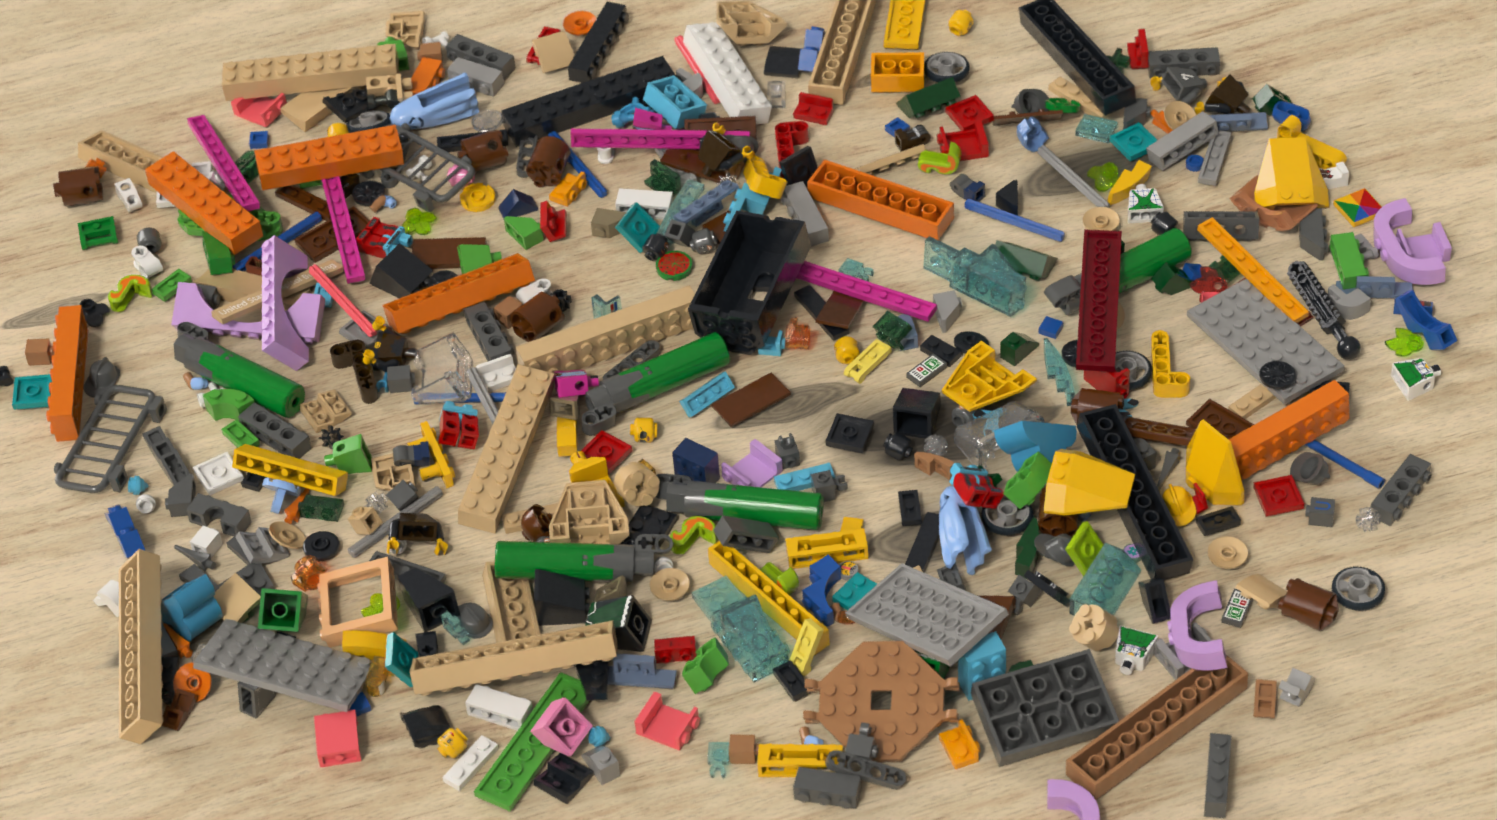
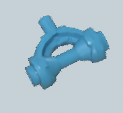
[612,97,655,128]

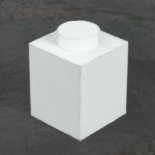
[190,526,223,558]

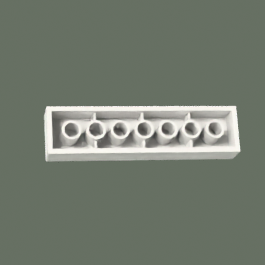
[683,22,772,125]

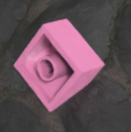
[530,697,593,756]

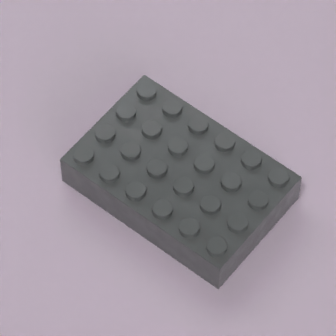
[970,649,1119,767]

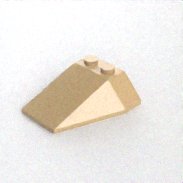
[716,1,787,46]
[549,480,629,544]

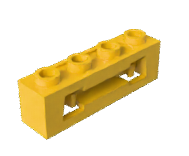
[785,528,868,569]
[758,743,843,777]

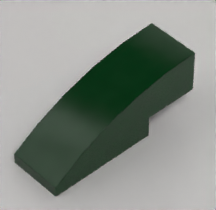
[1015,518,1039,579]

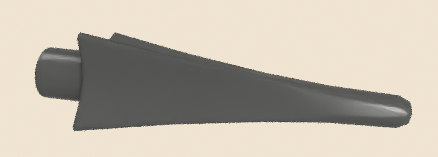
[1157,448,1179,491]
[174,545,216,572]

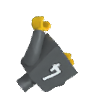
[1150,67,1207,105]

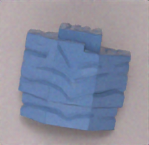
[1017,117,1049,152]

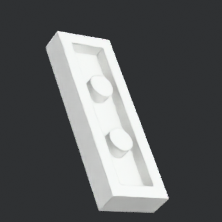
[443,735,499,791]

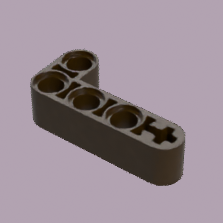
[330,339,378,404]

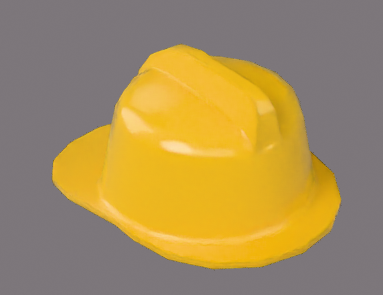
[1162,484,1196,526]

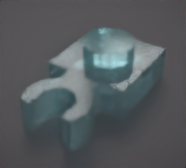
[839,258,874,282]
[441,611,470,645]
[707,742,730,778]

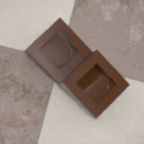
[162,688,198,731]

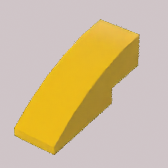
[1107,160,1152,205]
[557,417,578,457]
[342,630,407,660]

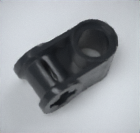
[415,631,438,657]

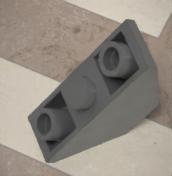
[1299,208,1328,261]

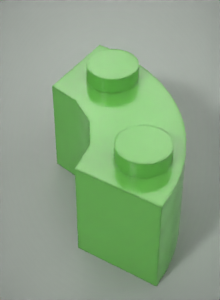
[203,389,255,421]
[1003,451,1052,509]
[682,637,729,694]

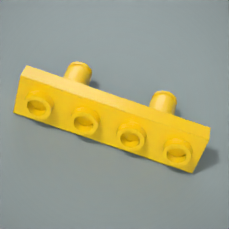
[407,421,455,489]

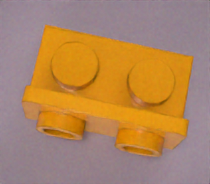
[549,171,587,207]
[939,719,981,770]

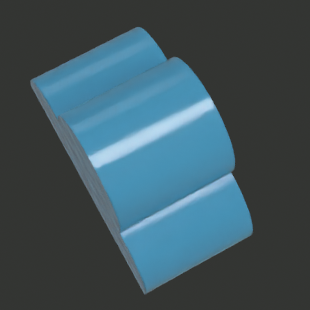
[994,421,1077,472]
[161,574,223,641]

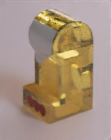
[365,656,394,697]

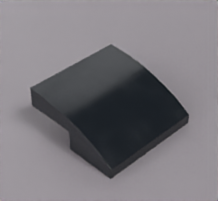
[764,46,800,78]
[534,753,594,804]

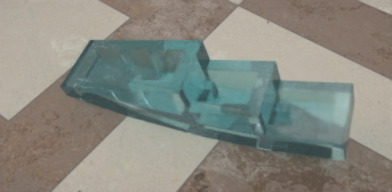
[657,179,705,246]
[1044,338,1075,406]

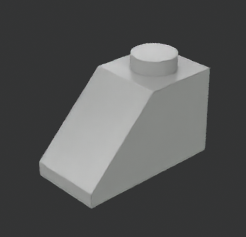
[933,290,962,333]
[581,746,620,785]

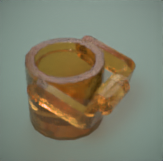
[785,317,810,350]
[291,555,327,592]

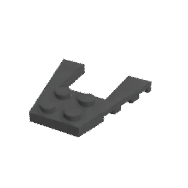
[179,536,274,596]

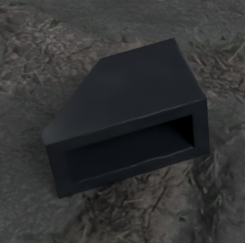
[1138,577,1171,623]

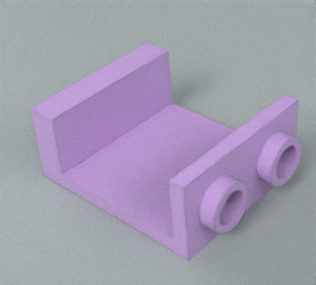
[1396,222,1452,262]
[721,439,783,487]

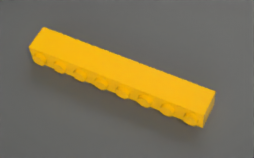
[708,541,830,656]

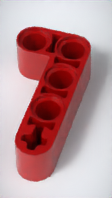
[775,121,809,178]

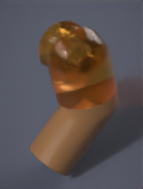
[830,603,855,624]

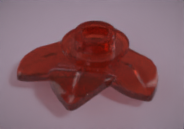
[1190,266,1227,302]

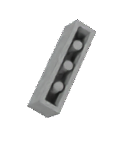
[1147,111,1219,171]
[781,181,829,246]

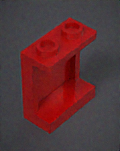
[937,120,989,161]
[1084,368,1130,399]

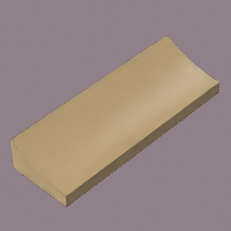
[281,85,367,132]
[78,130,163,193]
[193,269,311,311]
[482,562,540,643]

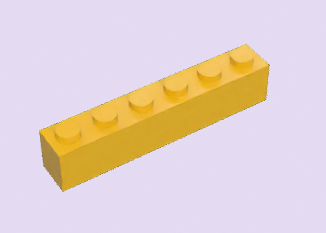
[232,444,348,496]

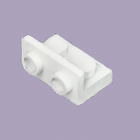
[476,354,516,392]

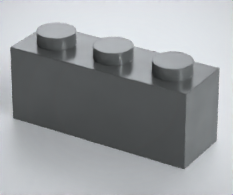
[713,515,779,553]
[793,767,861,809]

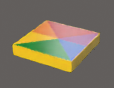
[1333,188,1382,228]

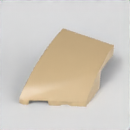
[386,11,425,49]
[371,453,417,494]

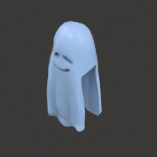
[390,72,480,130]
[939,486,992,575]

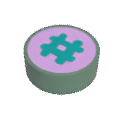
[1123,544,1141,563]

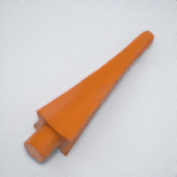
[1150,109,1173,134]
[284,488,311,524]
[163,623,193,658]

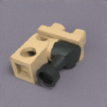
[366,73,413,109]

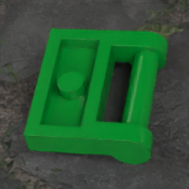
[78,216,118,250]

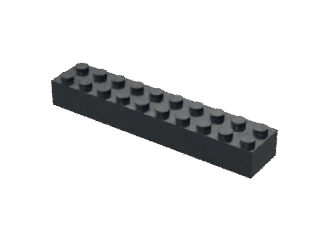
[1019,0,1136,116]
[501,56,677,147]
[1077,404,1193,580]

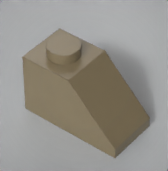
[591,208,626,238]

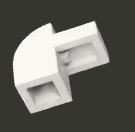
[93,580,119,617]

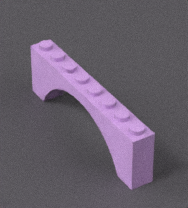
[262,235,309,371]
[171,282,326,344]

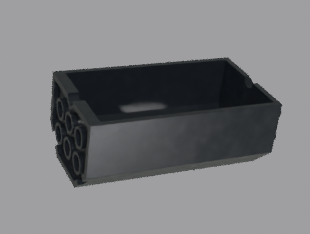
[688,211,811,355]

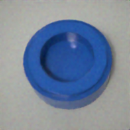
[1186,155,1204,172]

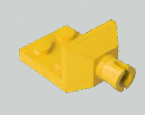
[569,451,625,508]

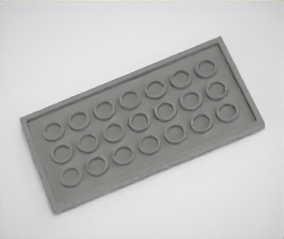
[1187,279,1344,404]
[845,563,1009,666]
[193,619,377,712]

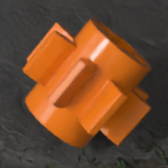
[85,158,107,179]

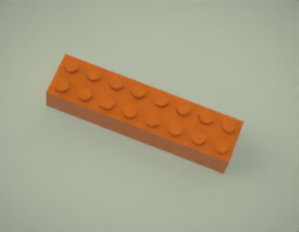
[254,125,404,191]
[145,151,263,255]
[807,159,954,242]
[382,253,535,334]
[46,305,89,442]
[1228,380,1350,480]

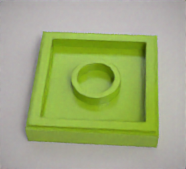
[1065,521,1108,578]

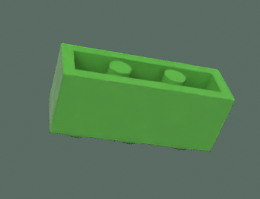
[1329,232,1369,290]

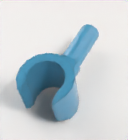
[376,372,389,392]

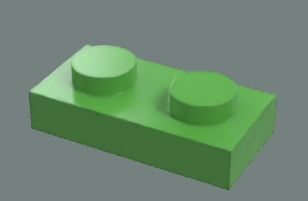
[152,269,192,302]
[221,419,260,448]

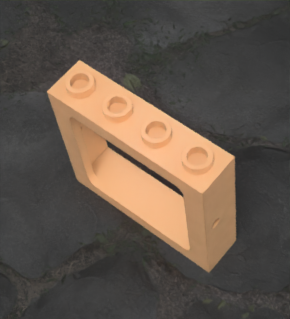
[317,557,398,648]

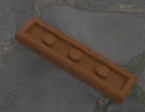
[275,185,331,221]

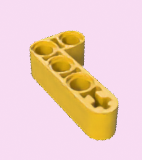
[1277,115,1347,170]
[743,155,787,199]
[1151,330,1190,398]

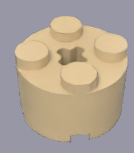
[614,462,660,506]
[1069,604,1119,651]

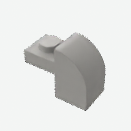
[676,68,703,99]
[1328,284,1371,320]
[1279,668,1316,707]

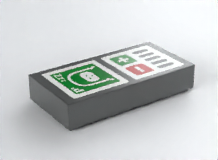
[906,353,947,387]
[1221,589,1253,628]

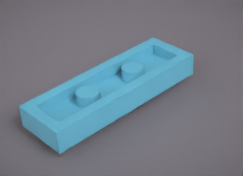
[679,371,735,417]
[774,463,835,491]

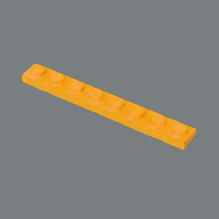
[1197,217,1309,323]

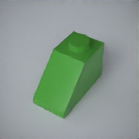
[504,216,544,250]

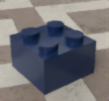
[672,437,720,483]

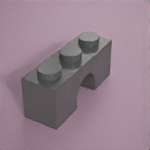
[186,493,251,537]

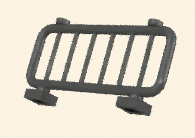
[359,123,475,213]
[54,385,167,493]

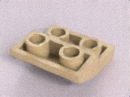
[532,31,574,73]
[300,389,352,433]
[214,573,261,623]
[1235,574,1287,609]

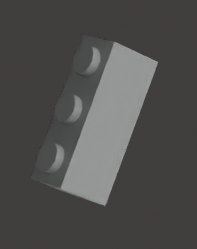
[447,57,504,97]

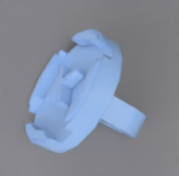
[262,478,301,514]

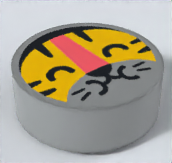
[840,561,858,581]

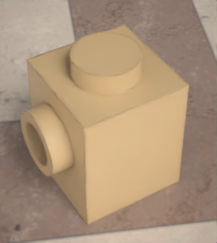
[347,506,383,535]

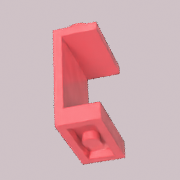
[231,93,287,127]
[634,691,700,751]
[314,710,362,768]

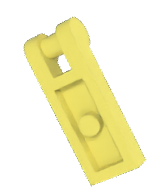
[844,339,892,384]
[789,618,824,676]

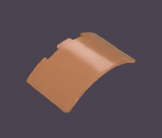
[1229,175,1318,231]

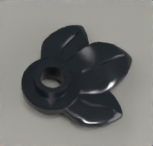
[80,299,110,327]

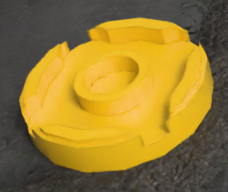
[460,183,496,212]

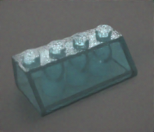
[1069,543,1141,616]

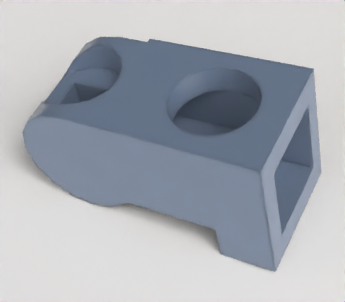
[896,314,918,351]

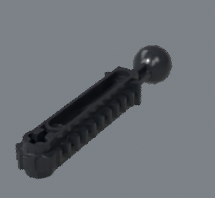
[1287,261,1361,360]

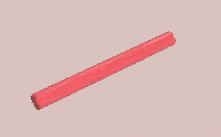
[674,35,721,104]
[309,264,377,338]

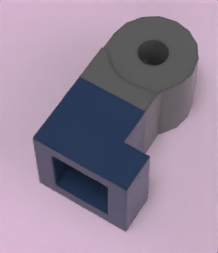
[950,174,985,202]
[393,441,430,467]

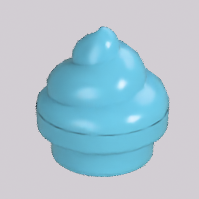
[128,476,149,495]
[588,726,611,747]

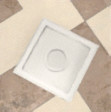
[193,451,244,496]

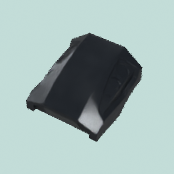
[400,705,451,748]

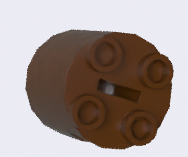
[457,130,509,172]
[526,136,571,188]
[53,166,103,207]
[510,292,565,342]
[1071,388,1124,425]
[1038,483,1078,537]
[1278,578,1339,631]

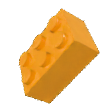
[871,52,924,92]

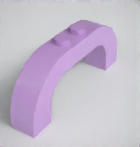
[1373,198,1446,285]
[1168,580,1227,670]
[1047,779,1100,820]

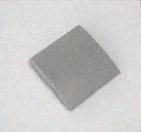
[236,527,290,564]

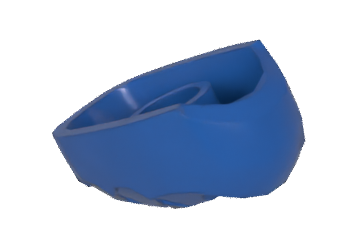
[1272,101,1311,132]

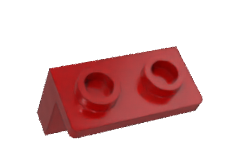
[1127,29,1149,69]
[793,92,834,126]
[540,201,567,242]
[654,636,696,663]

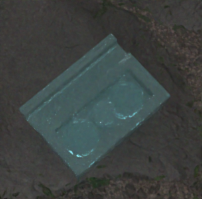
[1075,114,1118,144]

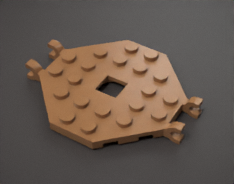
[803,641,960,762]

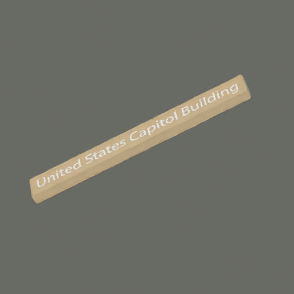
[211,259,344,325]

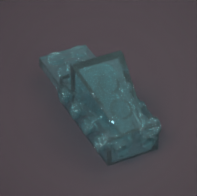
[923,236,1027,317]
[691,576,790,683]

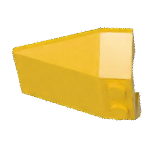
[1254,137,1329,210]
[942,341,1037,412]
[1185,420,1244,505]
[1044,449,1135,516]

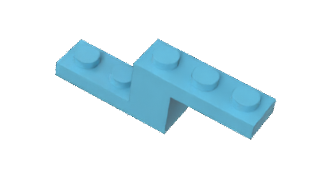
[723,167,782,232]

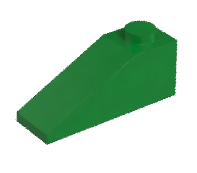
[202,231,235,275]

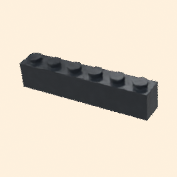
[568,1,628,83]

